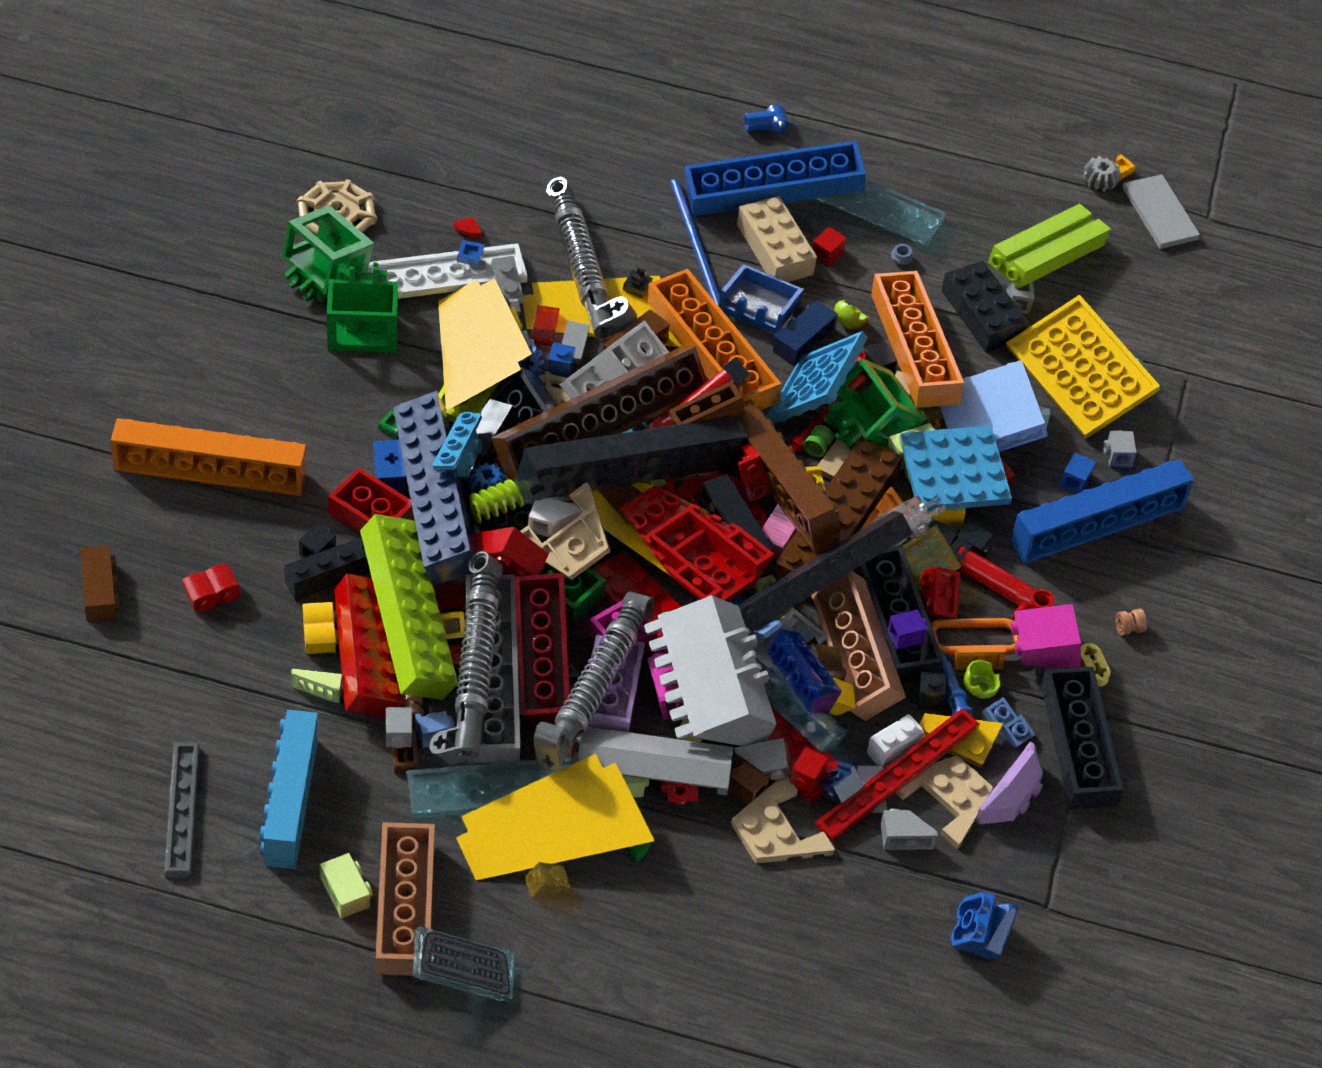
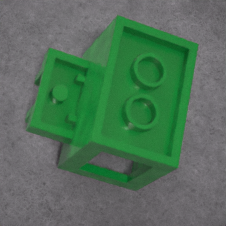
[281,205,374,303]
[327,261,398,353]
[824,358,926,450]

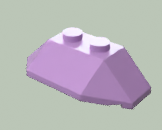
[975,742,1043,824]

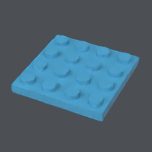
[766,331,868,424]
[899,425,1012,512]

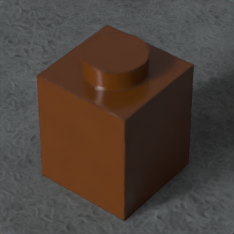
[728,761,769,805]

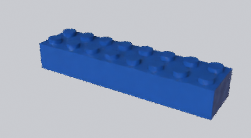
[685,141,866,216]
[1010,459,1194,564]

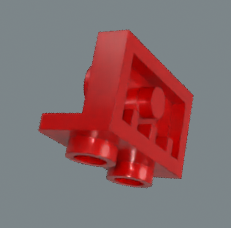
[738,443,771,503]
[921,566,960,619]

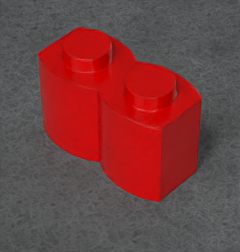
[182,563,240,612]

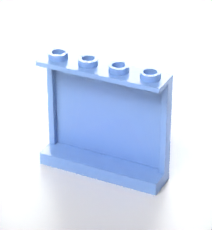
[940,360,1048,452]

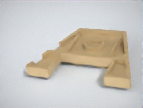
[520,482,610,580]
[896,755,993,849]
[731,775,835,863]

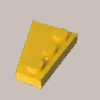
[919,713,1003,768]

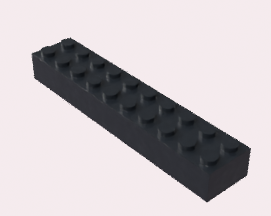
[514,416,748,502]

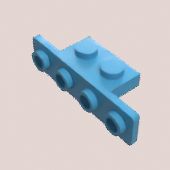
[432,412,482,476]

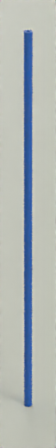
[670,179,727,316]

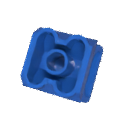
[951,892,1019,959]

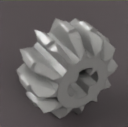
[1084,156,1120,192]

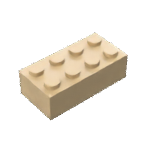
[737,196,817,282]

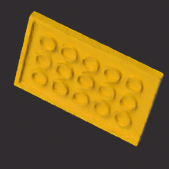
[1006,295,1160,439]

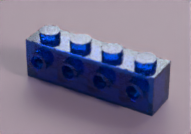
[767,629,842,715]

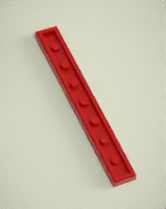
[815,708,980,843]

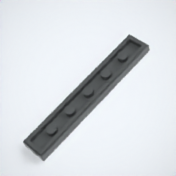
[164,742,200,878]

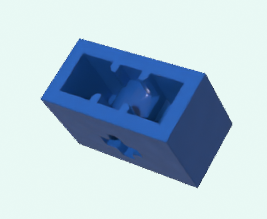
[373,440,407,492]

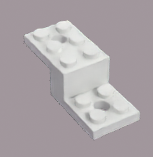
[559,320,669,399]

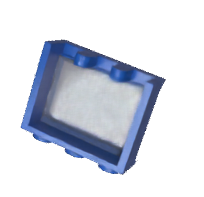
[718,264,804,334]

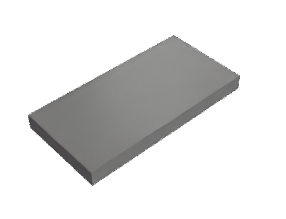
[1123,175,1200,249]

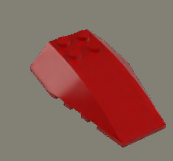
[620,485,774,602]

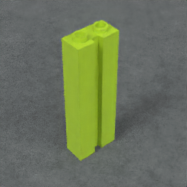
[988,204,1111,288]

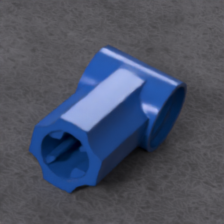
[744,105,789,133]

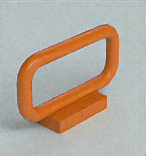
[930,618,1018,670]

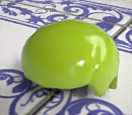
[834,300,869,330]
[963,660,1000,699]

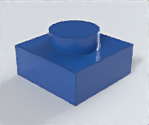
[457,240,484,267]

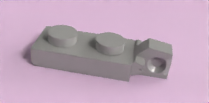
[491,256,523,316]

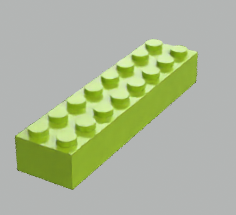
[360,514,458,700]

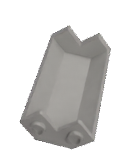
[572,727,733,795]

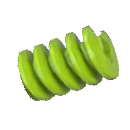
[469,479,524,524]

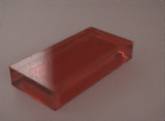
[531,305,560,347]

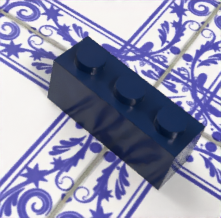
[773,300,838,366]

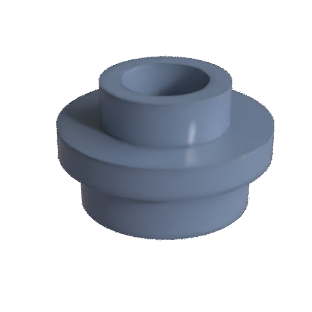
[891,244,913,265]

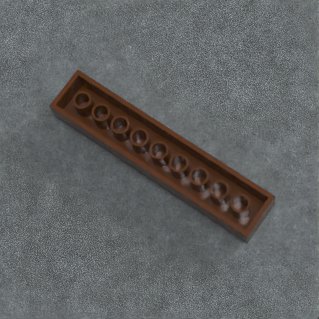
[491,347,707,482]

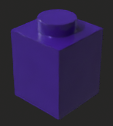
[887,610,928,650]

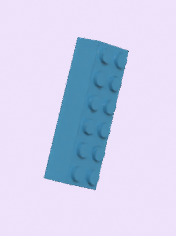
[259,710,318,869]

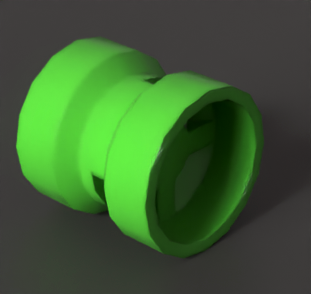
[803,425,834,458]

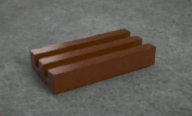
[391,724,419,773]

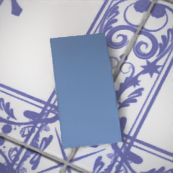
[748,619,783,644]
[982,697,1035,748]

